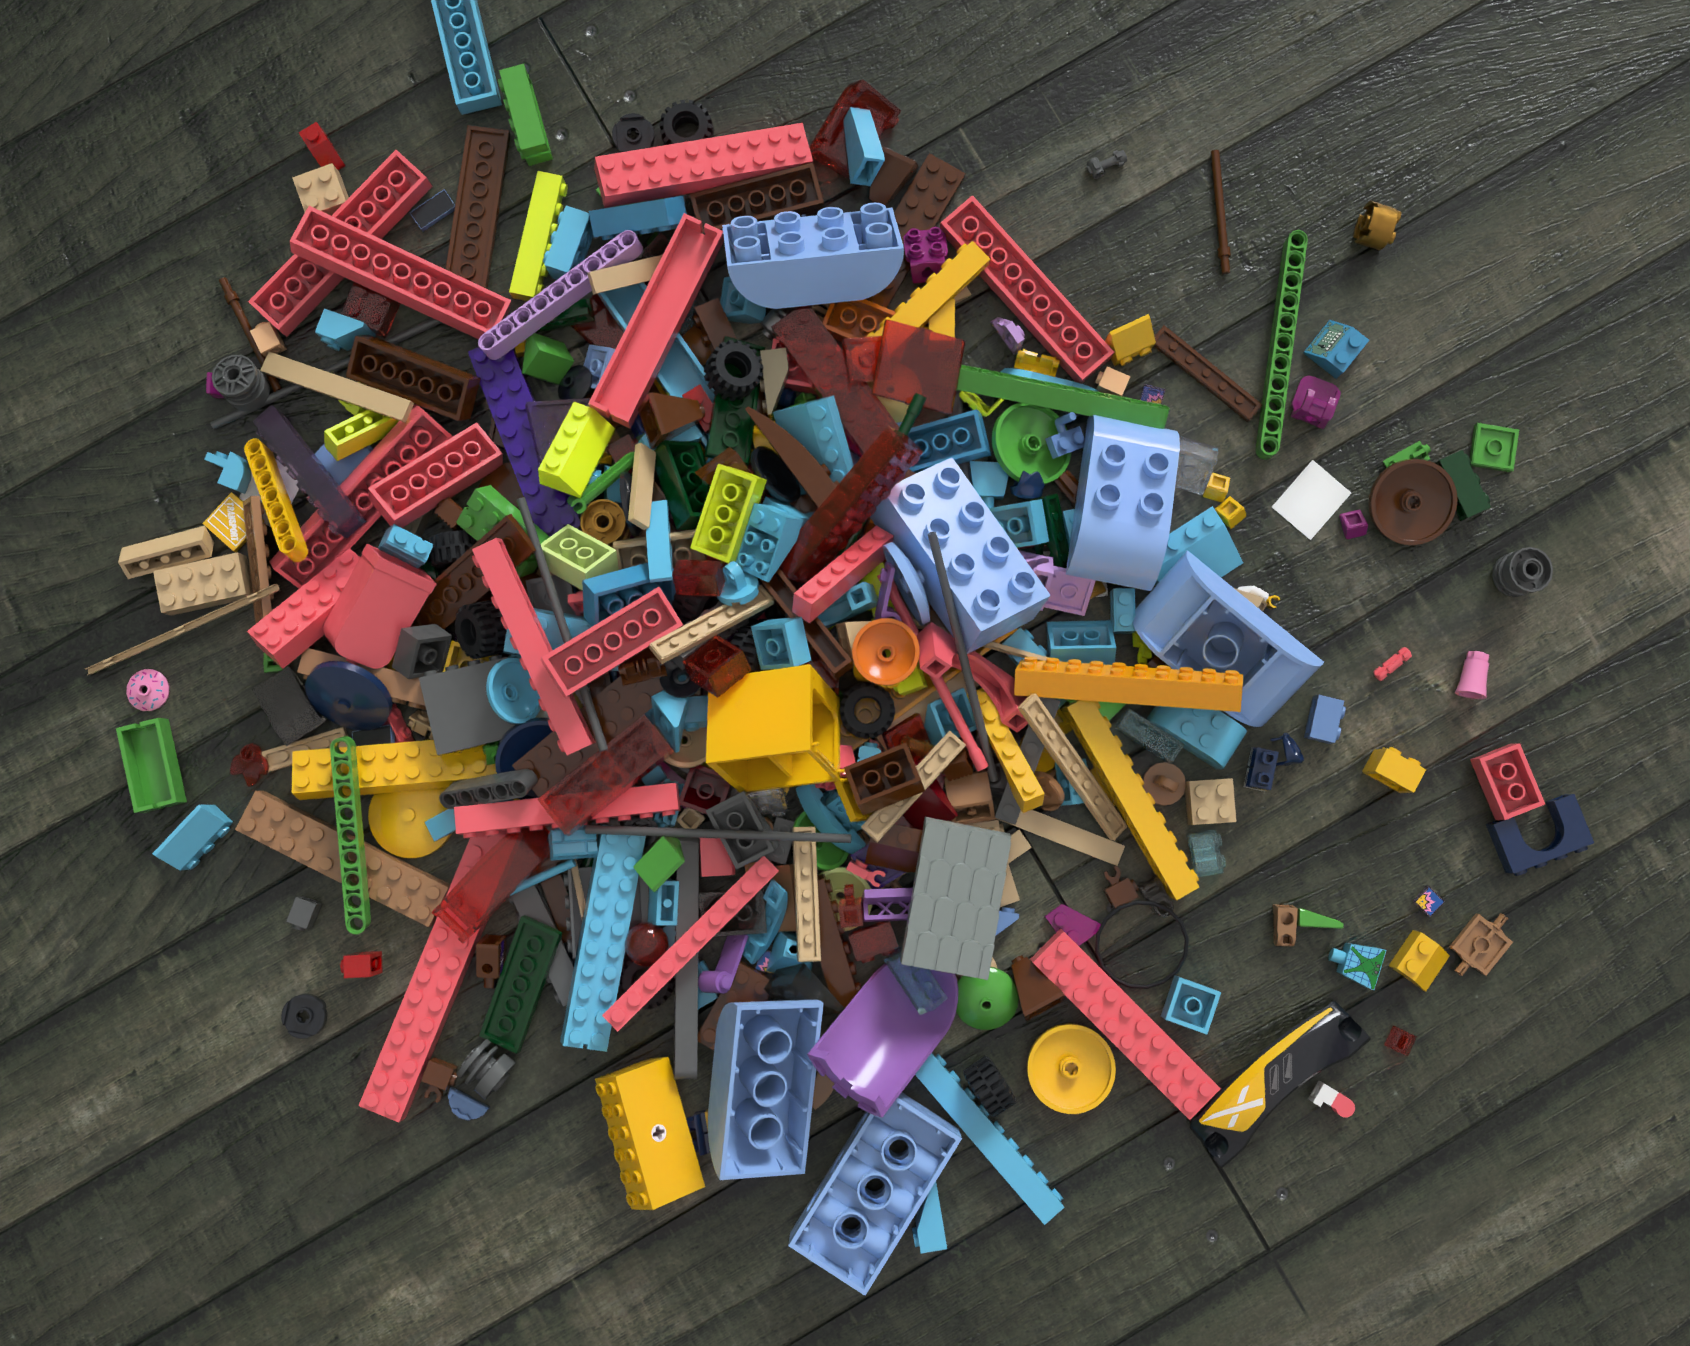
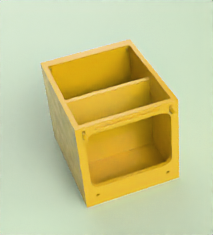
[706,664,845,793]

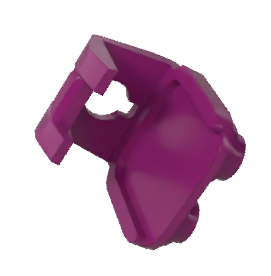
[903,227,948,283]
[1291,376,1341,429]

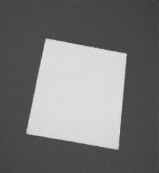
[1272,460,1351,540]

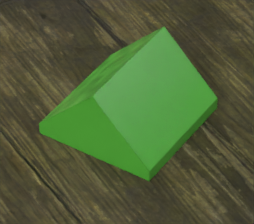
[522,333,574,385]
[633,836,685,892]

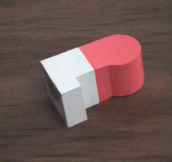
[1308,1080,1355,1117]

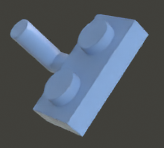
[1045,412,1085,459]

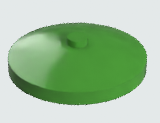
[992,402,1071,485]

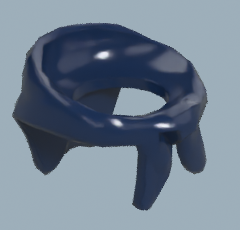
[1010,471,1045,499]
[1270,733,1304,766]

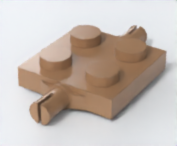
[1449,913,1513,976]

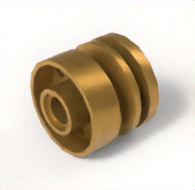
[580,499,631,548]

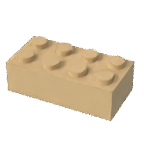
[153,552,252,616]

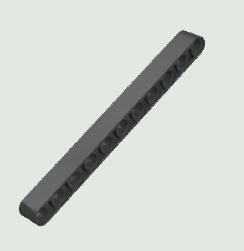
[674,837,699,1080]

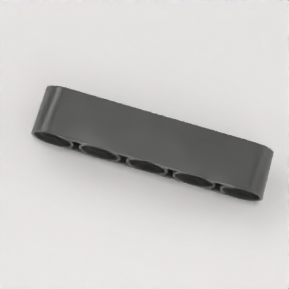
[439,769,538,809]

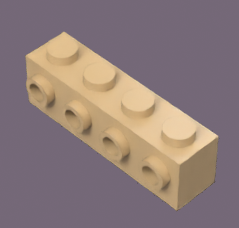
[118,526,214,579]

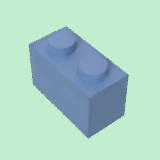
[1304,695,1346,744]

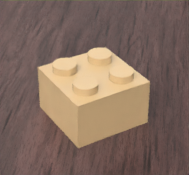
[292,163,349,216]
[1185,778,1236,825]

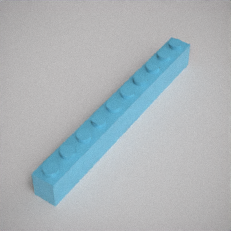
[915,1052,1064,1225]

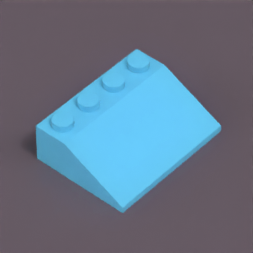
[773,395,858,495]
[1155,506,1243,585]

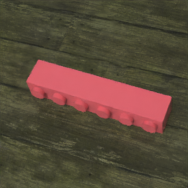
[792,525,894,623]

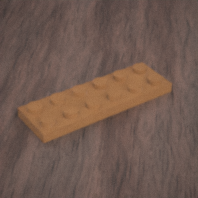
[243,496,274,624]

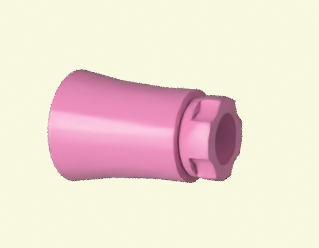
[1455,651,1489,699]

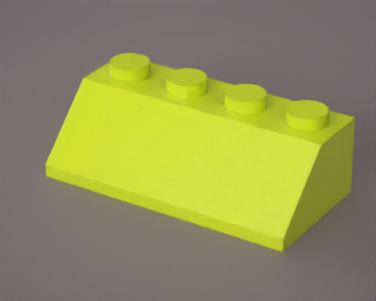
[538,402,615,498]
[690,464,767,563]

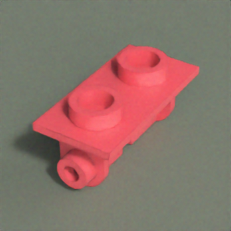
[383,703,415,743]

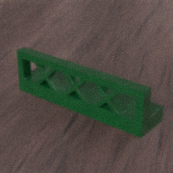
[525,298,595,333]
[1025,493,1069,568]

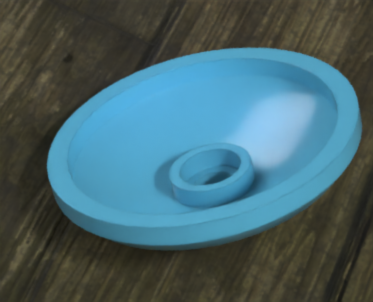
[486,657,541,724]

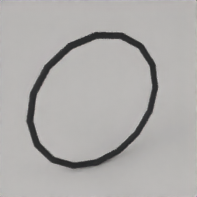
[1095,900,1189,989]

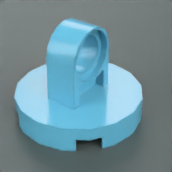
[715,561,760,606]

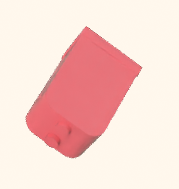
[323,544,436,669]

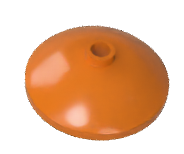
[852,618,920,686]

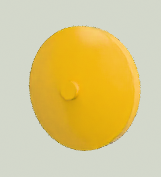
[368,788,452,858]
[1027,1023,1116,1114]

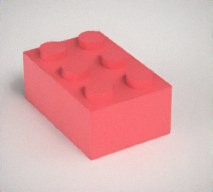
[1470,743,1545,820]

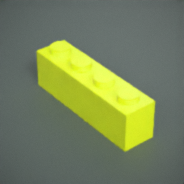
[324,410,399,461]

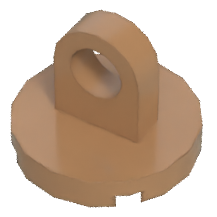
[1142,762,1186,805]
[1034,769,1065,811]

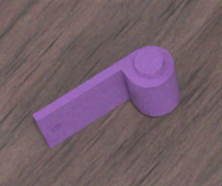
[875,561,901,621]
[698,934,749,993]

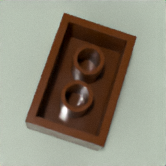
[844,743,925,816]

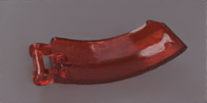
[432,826,550,944]

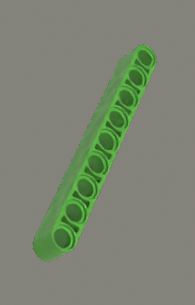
[330,736,371,934]

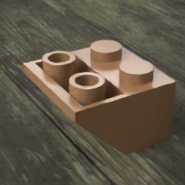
[944,770,996,825]

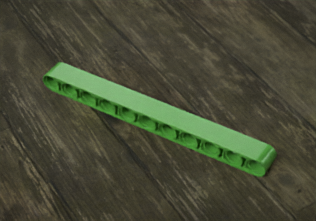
[1255,230,1308,460]
[935,361,1170,429]

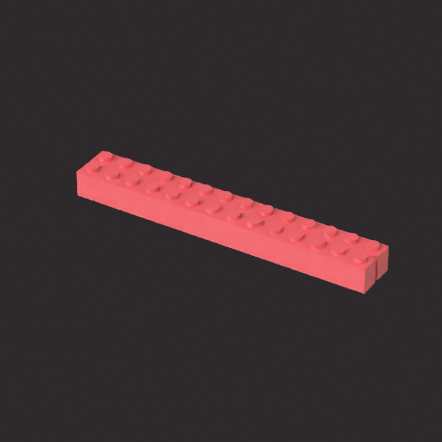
[359,830,523,1123]

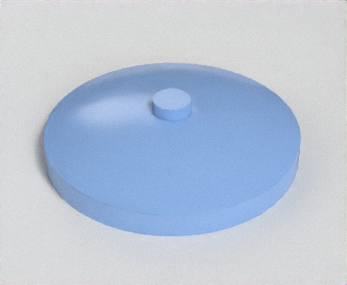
[883,542,930,626]

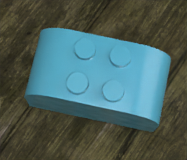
[1144,706,1247,769]

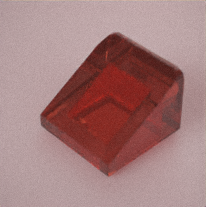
[1385,1026,1417,1057]

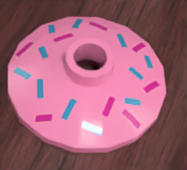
[126,669,170,711]

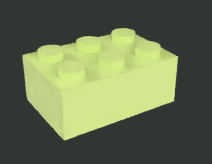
[541,524,619,590]

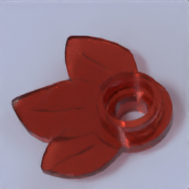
[230,743,269,787]

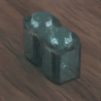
[1187,829,1226,877]

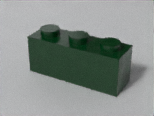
[1435,450,1491,521]

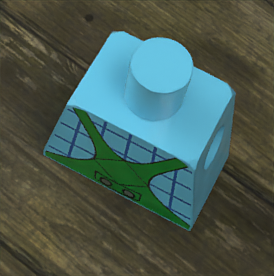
[1328,943,1386,990]

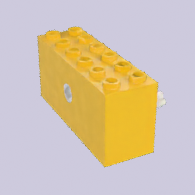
[595,1057,705,1210]

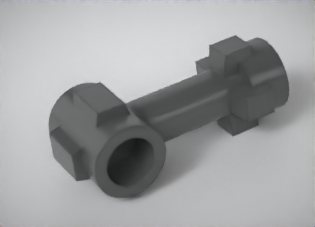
[1087,150,1127,179]

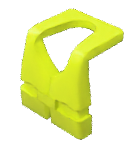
[959,391,1004,417]

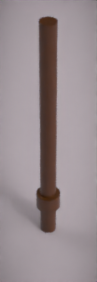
[1211,150,1231,274]
[219,277,282,392]

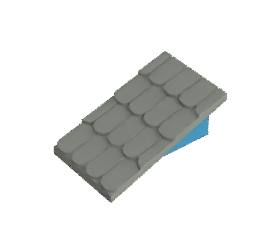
[900,817,1011,980]

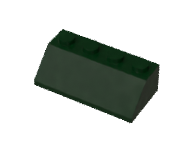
[654,440,711,530]

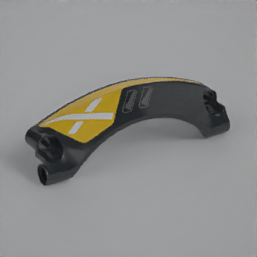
[1189,1001,1371,1168]

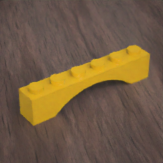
[967,688,1045,813]

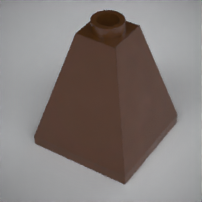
[869,146,919,207]
[638,392,705,449]
[1011,955,1064,1022]

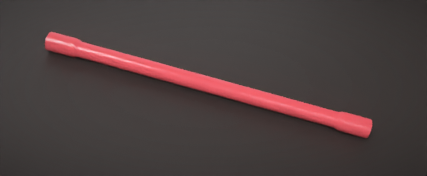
[877,575,989,772]

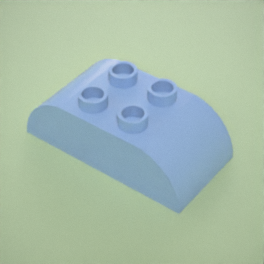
[1066,415,1180,591]
[708,1000,824,1180]

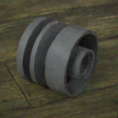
[212,355,270,411]
[1492,547,1553,597]
[456,1039,516,1100]

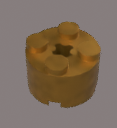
[1353,201,1401,250]

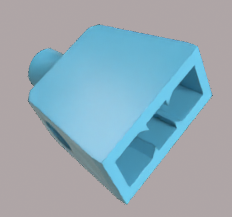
[969,461,1009,508]

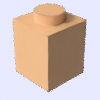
[250,322,287,357]
[1095,366,1130,396]

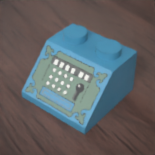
[1303,320,1369,379]

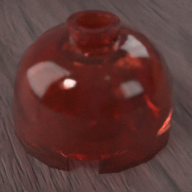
[625,922,669,967]

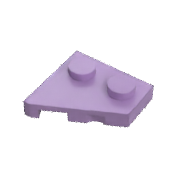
[991,317,1025,355]

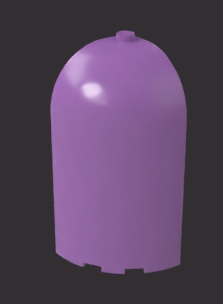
[807,956,958,1118]

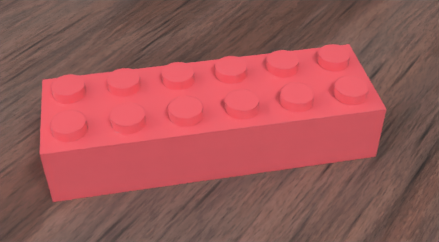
[368,422,503,528]
[247,548,360,669]
[541,587,683,698]

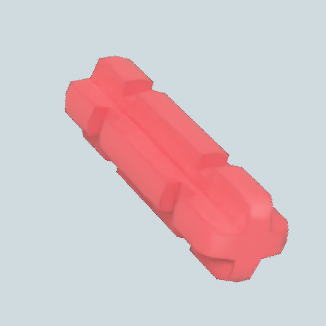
[1373,647,1412,681]

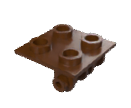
[618,647,667,686]

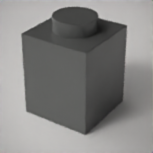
[286,896,323,931]

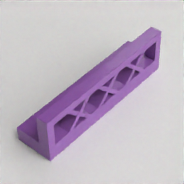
[862,888,913,922]

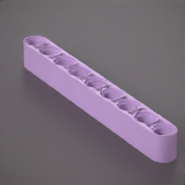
[478,230,643,360]

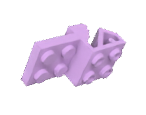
[1019,550,1096,616]

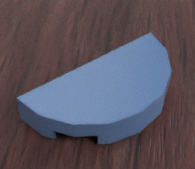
[448,1087,490,1120]

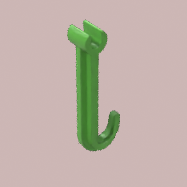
[567,451,635,514]

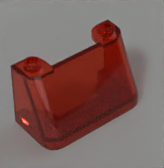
[809,79,901,180]

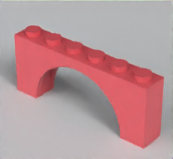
[916,622,1028,733]

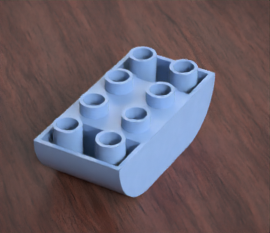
[722,203,904,309]
[1133,550,1324,727]

